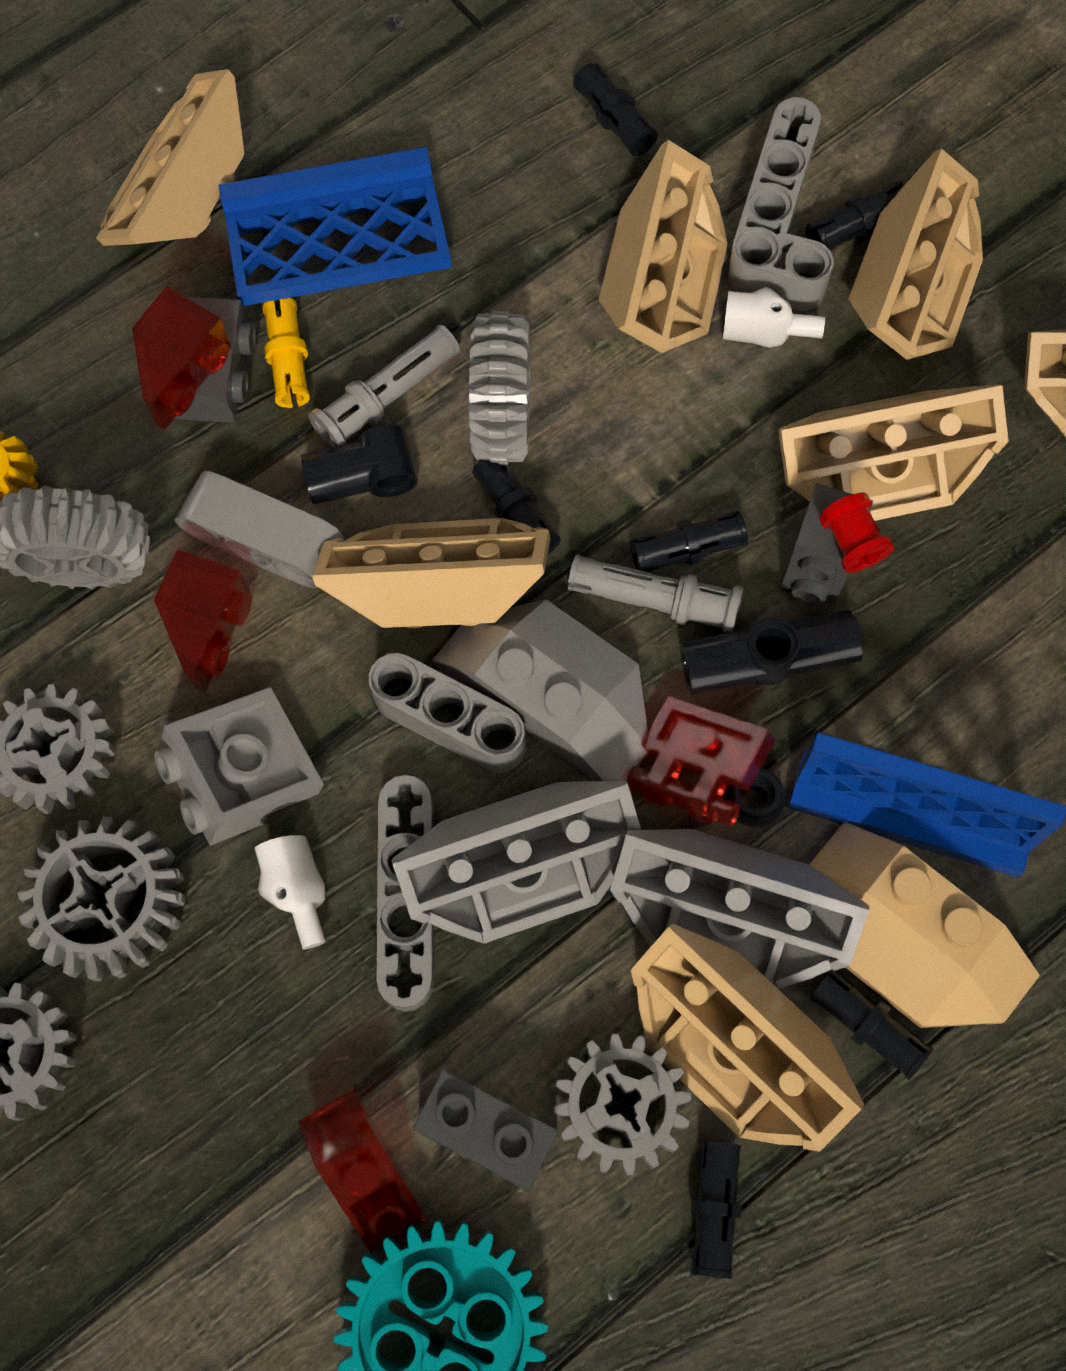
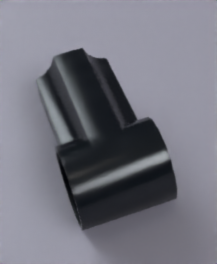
[301,424,418,505]

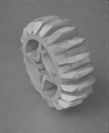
[469,311,530,465]
[0,485,150,590]
[17,816,185,981]

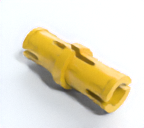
[263,298,310,408]

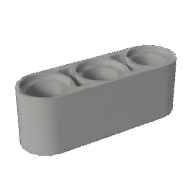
[175,471,345,589]
[368,653,526,773]

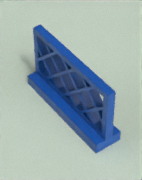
[218,147,452,306]
[787,733,1066,878]

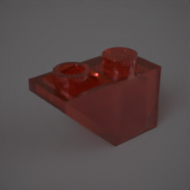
[132,286,231,430]
[154,549,252,692]
[298,1089,426,1252]

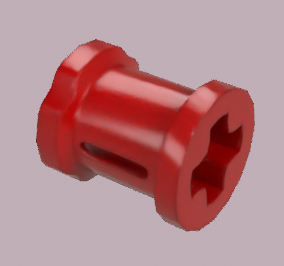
[818,492,895,573]

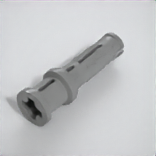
[309,324,460,448]
[568,555,744,634]

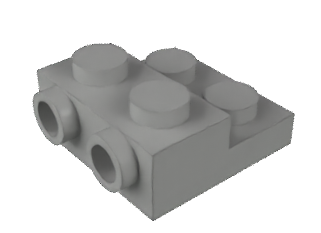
[154,687,324,846]

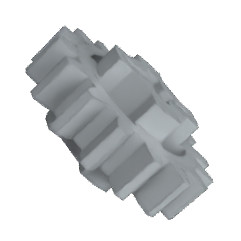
[0,684,116,814]
[0,983,77,1121]
[554,1034,691,1176]

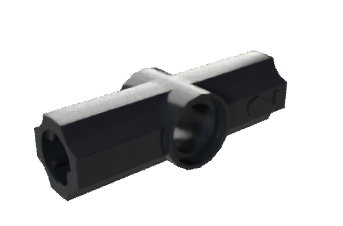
[680,610,863,695]

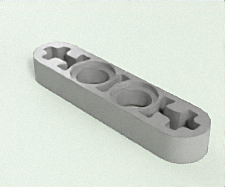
[376,775,434,1011]

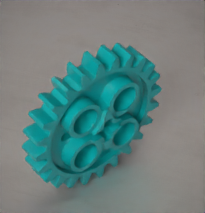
[333,1219,548,1371]

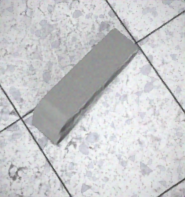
[728,97,834,311]

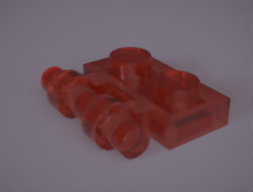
[627,696,775,826]

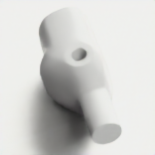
[723,287,825,348]
[254,835,326,950]

